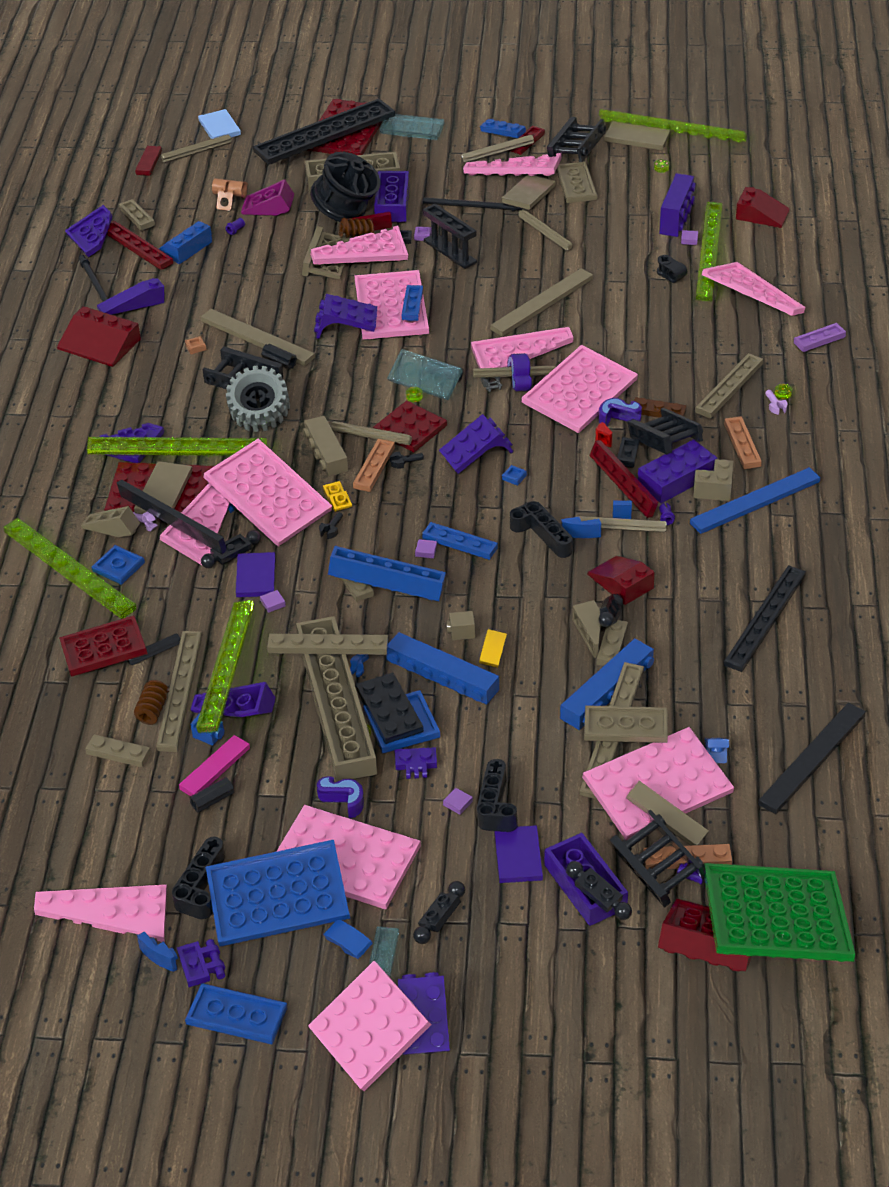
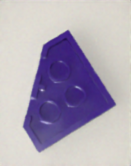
[65,205,113,257]
[91,423,164,463]

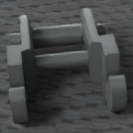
[481,377,502,392]

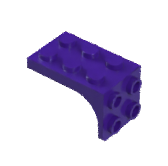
[314,294,378,339]
[439,414,514,474]
[398,972,450,1055]

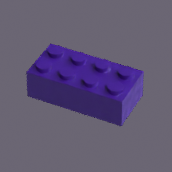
[374,171,410,222]
[659,173,696,237]
[638,439,718,504]
[544,833,628,926]

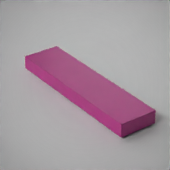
[179,735,250,796]

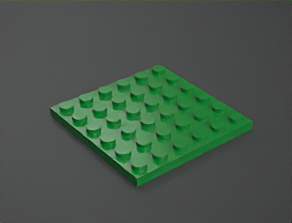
[703,863,855,962]

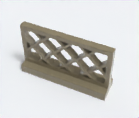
[302,226,350,280]

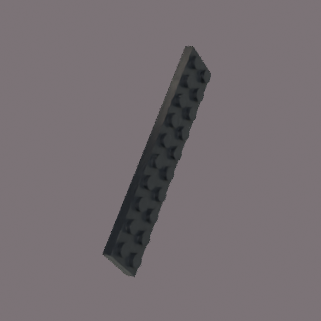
[252,98,395,165]

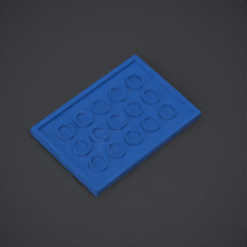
[206,839,350,947]

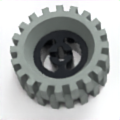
[226,366,290,432]

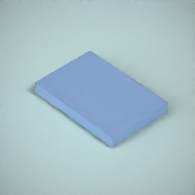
[198,109,241,139]

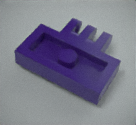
[395,747,437,779]

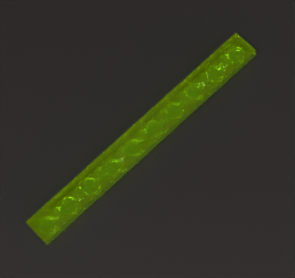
[599,109,747,142]
[696,202,722,301]
[87,437,267,455]
[3,518,137,619]
[196,600,254,733]

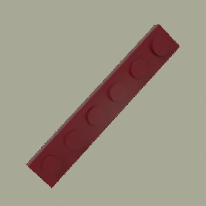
[106,220,173,270]
[589,441,659,518]

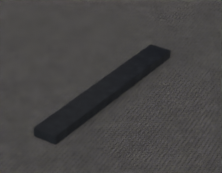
[117,480,227,554]
[724,565,806,672]
[758,702,866,814]

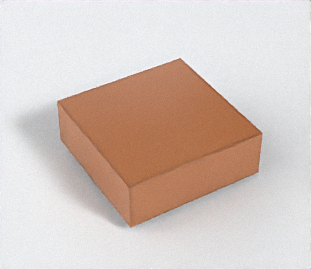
[185,336,207,354]

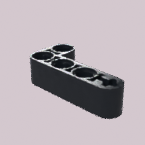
[510,501,572,558]
[477,759,518,832]
[172,837,225,920]

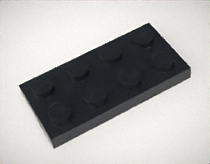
[356,672,424,744]

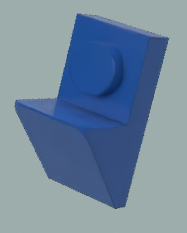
[704,738,729,763]

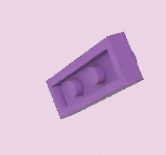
[794,323,846,352]

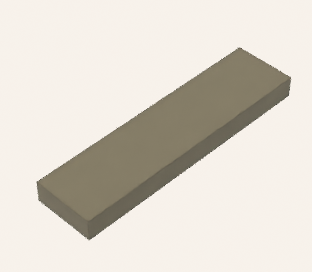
[626,781,709,846]

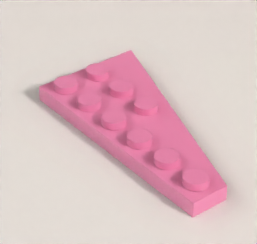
[463,153,562,176]
[310,226,408,265]
[702,262,805,316]
[471,327,573,368]
[160,483,230,565]
[34,885,167,943]

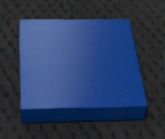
[92,545,145,585]

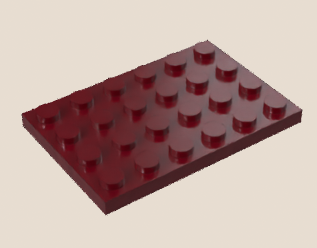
[308,99,383,155]
[104,462,214,517]

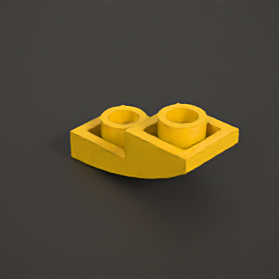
[323,481,352,511]
[479,629,507,668]

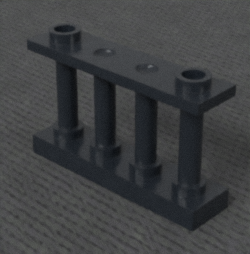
[547,117,606,162]
[423,204,477,269]
[202,346,284,400]
[627,408,703,455]
[610,809,705,908]

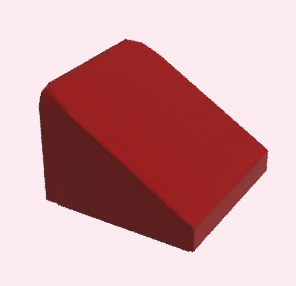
[595,422,613,448]

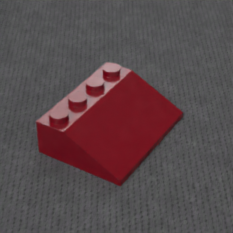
[57,306,141,367]
[658,899,752,972]

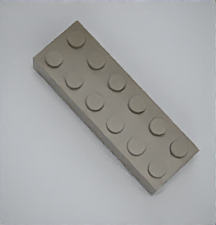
[305,152,400,193]

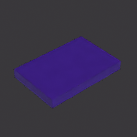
[236,552,276,597]
[494,825,543,883]

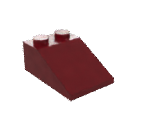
[736,187,790,228]
[587,556,655,605]

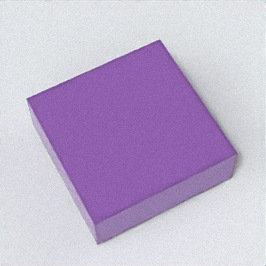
[414,227,432,241]
[681,230,698,245]
[415,539,437,558]
[260,590,286,613]
[443,788,473,815]

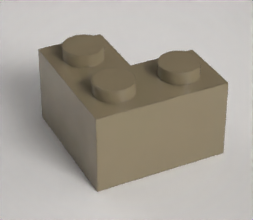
[693,459,733,501]

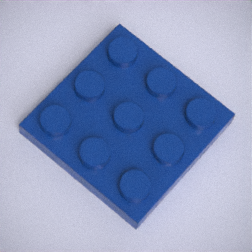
[363,690,440,754]

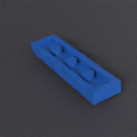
[422,522,498,560]

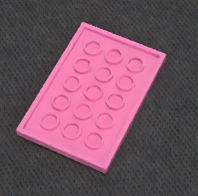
[354,270,429,339]
[522,345,638,433]
[204,439,332,546]
[582,727,734,840]
[276,805,421,909]

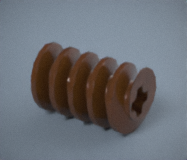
[339,218,374,238]
[134,680,169,725]

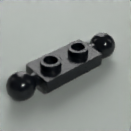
[201,530,261,568]
[598,594,623,627]
[566,861,632,920]
[413,881,465,944]

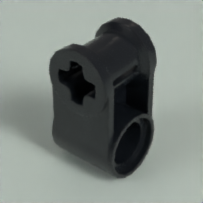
[657,255,688,283]

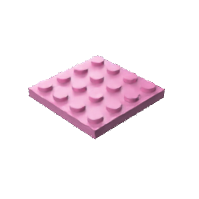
[308,961,432,1091]

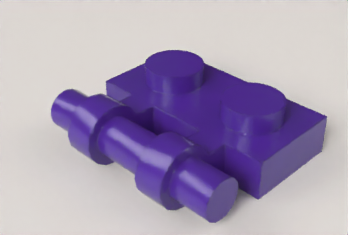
[177,939,226,987]

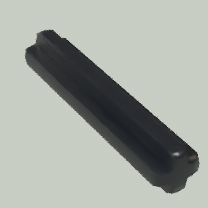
[127,633,181,665]

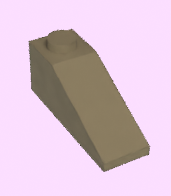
[81,506,140,537]
[572,600,601,658]

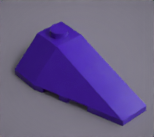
[97,278,164,315]
[190,682,276,717]

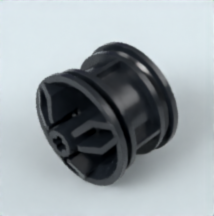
[310,152,380,222]

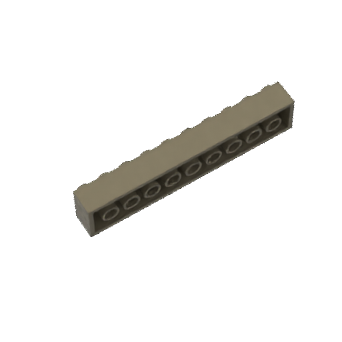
[296,616,377,782]

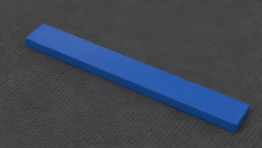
[690,467,820,534]

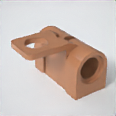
[212,178,248,211]

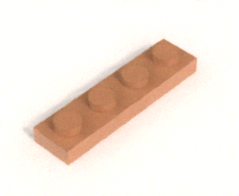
[724,416,762,469]
[353,439,395,492]
[643,844,732,869]

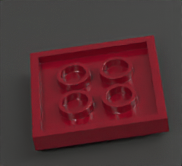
[373,400,447,453]

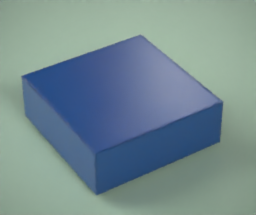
[502,465,527,486]
[613,500,632,519]

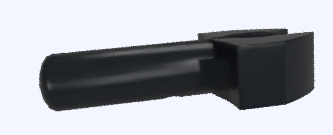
[390,451,424,469]
[319,512,343,539]

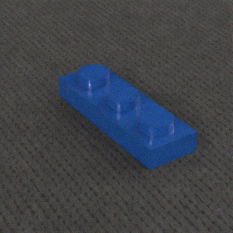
[480,119,526,138]
[402,285,423,321]

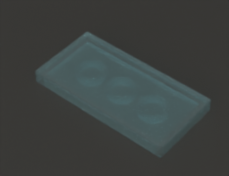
[380,114,445,140]
[387,349,463,400]

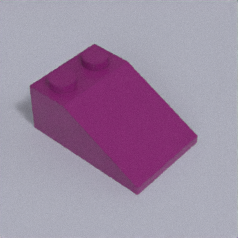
[241,179,294,216]

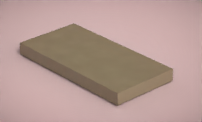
[604,121,670,150]
[556,162,597,203]
[501,175,556,210]
[134,461,193,516]
[584,705,668,743]

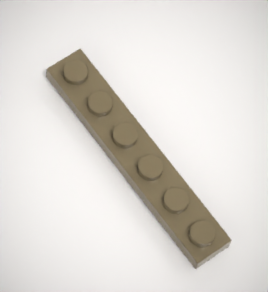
[695,353,763,419]
[267,634,388,655]

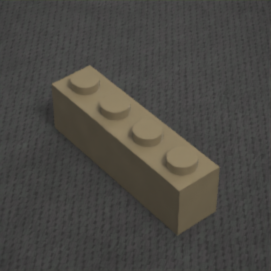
[303,416,348,477]

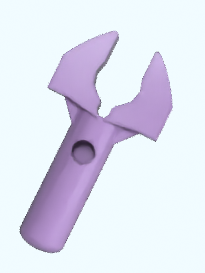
[765,390,788,415]
[133,512,158,531]

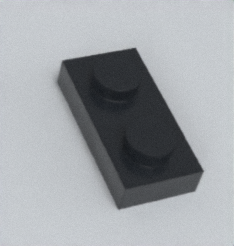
[617,437,640,467]

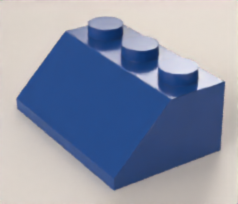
[159,221,212,264]

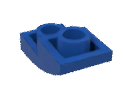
[561,516,601,538]
[323,920,373,959]
[137,931,178,972]

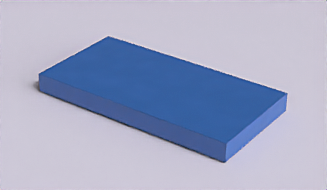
[185,983,288,1044]

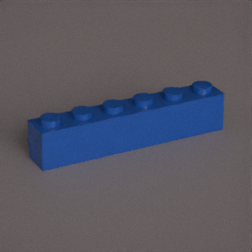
[328,546,446,601]
[386,632,499,705]
[560,638,654,730]

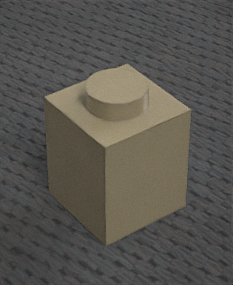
[446,611,475,640]

